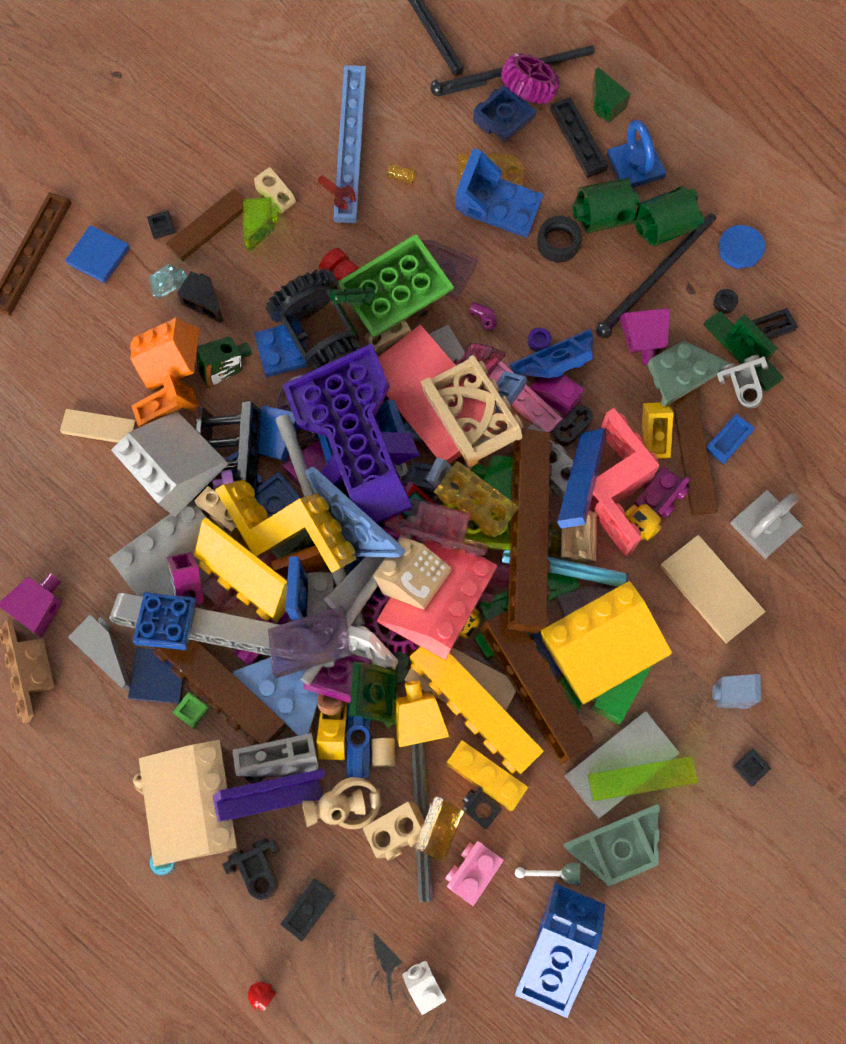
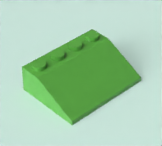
[338,234,454,339]

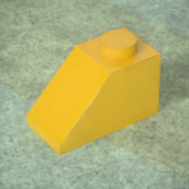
[642,402,673,458]

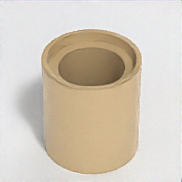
[371,738,396,767]

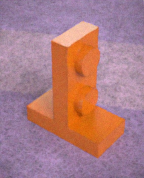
[131,374,200,427]

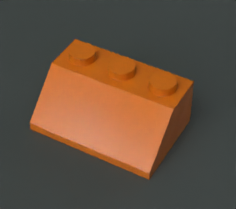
[130,318,199,390]

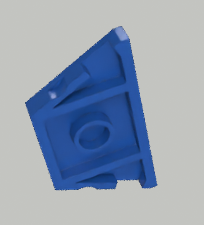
[510,329,594,378]

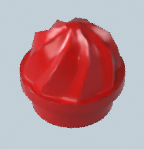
[248,982,277,1012]

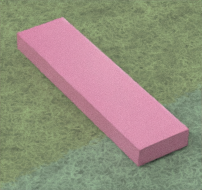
[486,357,563,434]

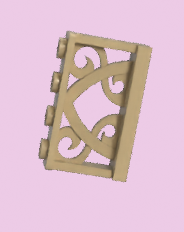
[421,355,523,468]

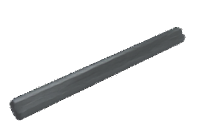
[411,742,433,902]

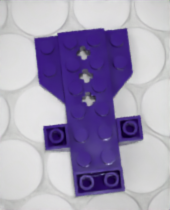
[283,343,420,524]

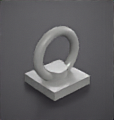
[730,490,803,559]

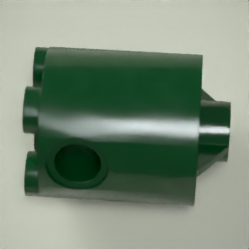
[572,177,639,233]
[635,186,704,247]

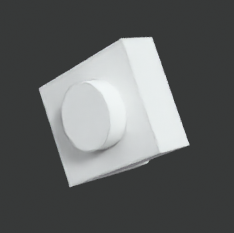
[402,961,446,1015]

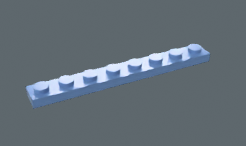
[334,65,366,223]

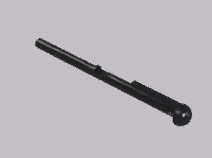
[430,45,595,97]
[596,213,717,338]

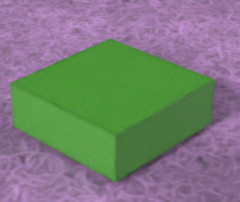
[172,692,210,729]

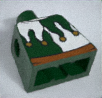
[196,337,252,388]

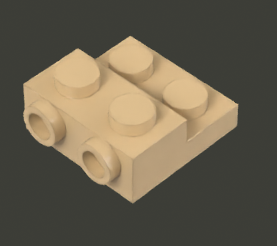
[194,486,245,544]

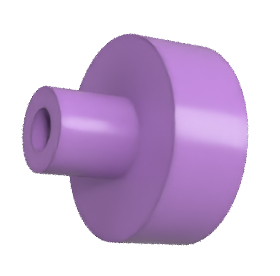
[212,470,233,490]

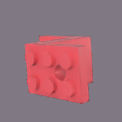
[589,408,660,558]

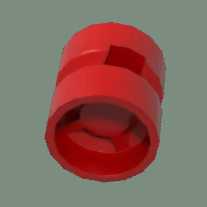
[319,248,360,289]

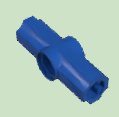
[346,703,371,778]

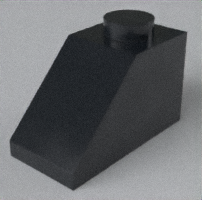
[177,271,223,323]

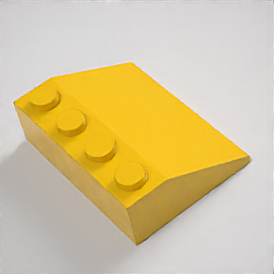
[194,517,287,623]
[541,581,672,705]

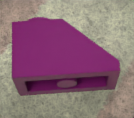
[530,375,584,417]

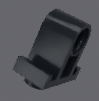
[222,838,280,900]

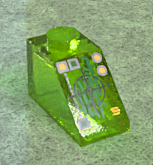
[244,198,278,251]

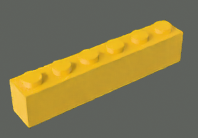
[410,647,544,775]

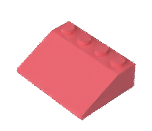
[377,540,498,660]

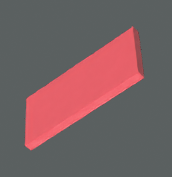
[378,325,504,464]

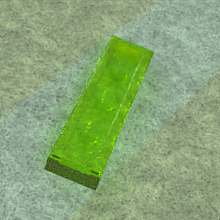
[587,756,699,802]

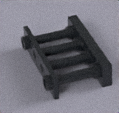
[193,401,261,501]

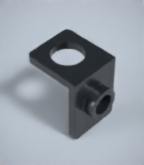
[462,787,501,829]

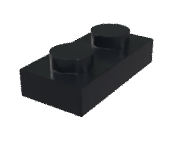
[280,878,336,942]

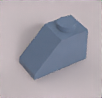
[712,674,761,709]

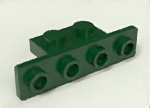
[704,311,784,391]

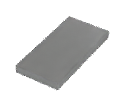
[564,711,680,819]

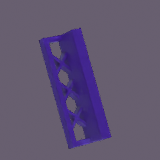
[212,768,325,822]

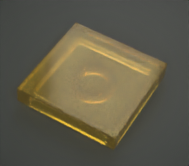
[415,796,464,862]

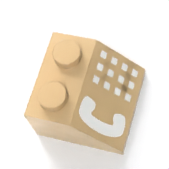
[373,537,452,610]

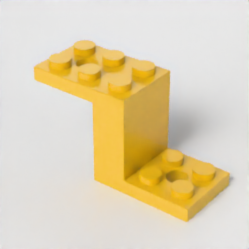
[215,479,357,573]

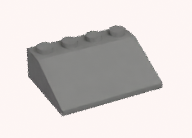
[111,411,229,517]
[109,500,218,597]

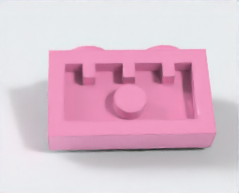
[445,841,504,906]

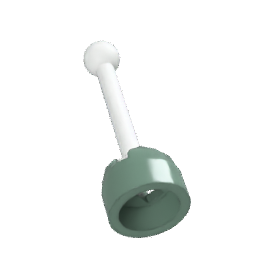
[515,863,580,885]

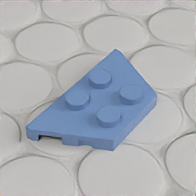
[232,656,319,736]

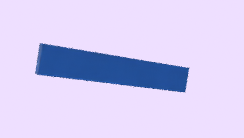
[558,428,607,528]

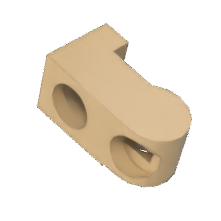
[254,167,296,214]
[365,320,411,355]

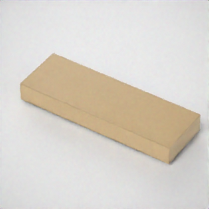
[60,409,137,443]

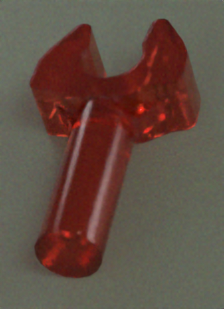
[318,175,356,210]

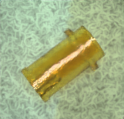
[386,163,416,185]

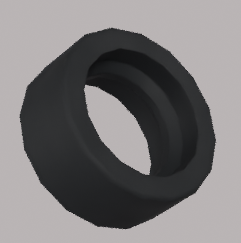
[537,216,582,263]

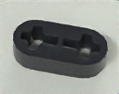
[554,405,593,446]

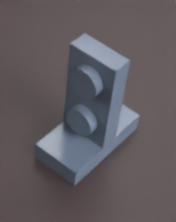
[402,458,471,498]

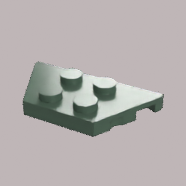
[648,341,730,407]
[563,804,660,886]

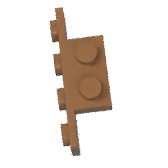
[0,619,54,723]

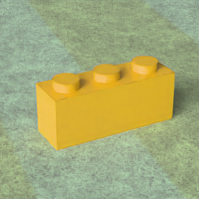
[447,740,528,812]

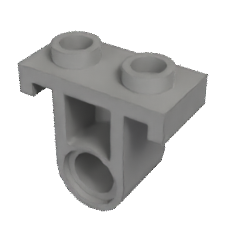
[717,355,768,409]

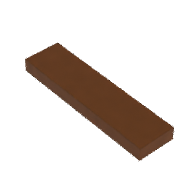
[166,188,250,262]

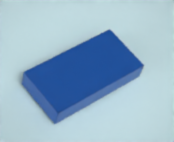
[706,414,755,465]

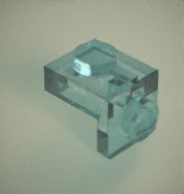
[149,264,187,299]

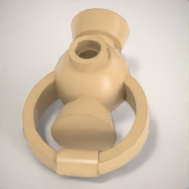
[302,777,382,829]

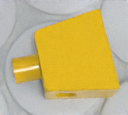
[396,680,449,747]

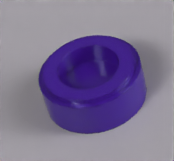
[527,328,551,352]

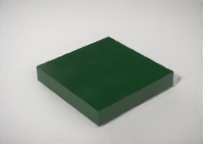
[349,662,398,723]

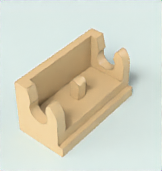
[561,511,597,563]

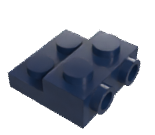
[473,84,537,143]

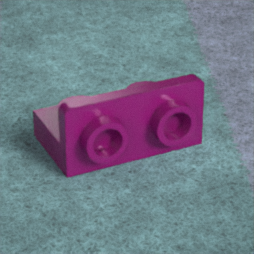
[634,466,691,518]

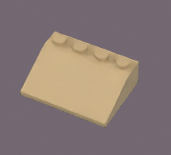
[139,740,237,866]

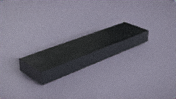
[550,97,608,178]

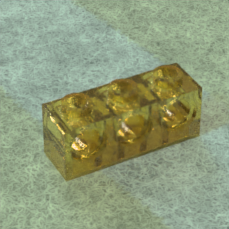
[434,461,519,537]

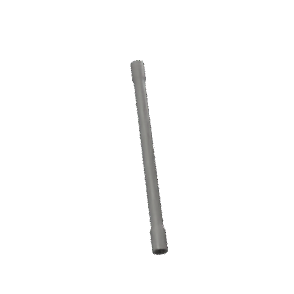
[276,414,365,627]

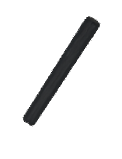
[408,0,464,75]

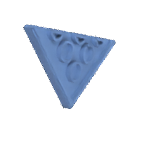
[305,466,406,557]

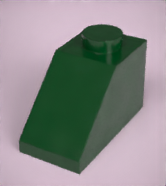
[592,67,630,123]

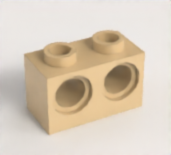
[363,801,430,860]

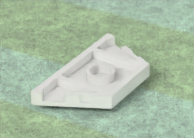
[309,617,398,670]

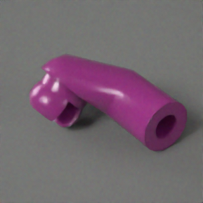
[469,302,497,331]

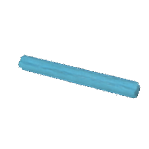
[502,550,626,587]

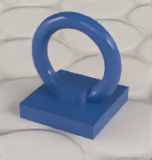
[607,120,666,188]

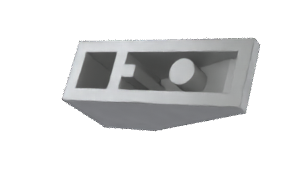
[68,615,130,692]
[233,733,319,777]

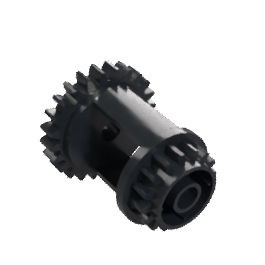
[265,268,361,370]

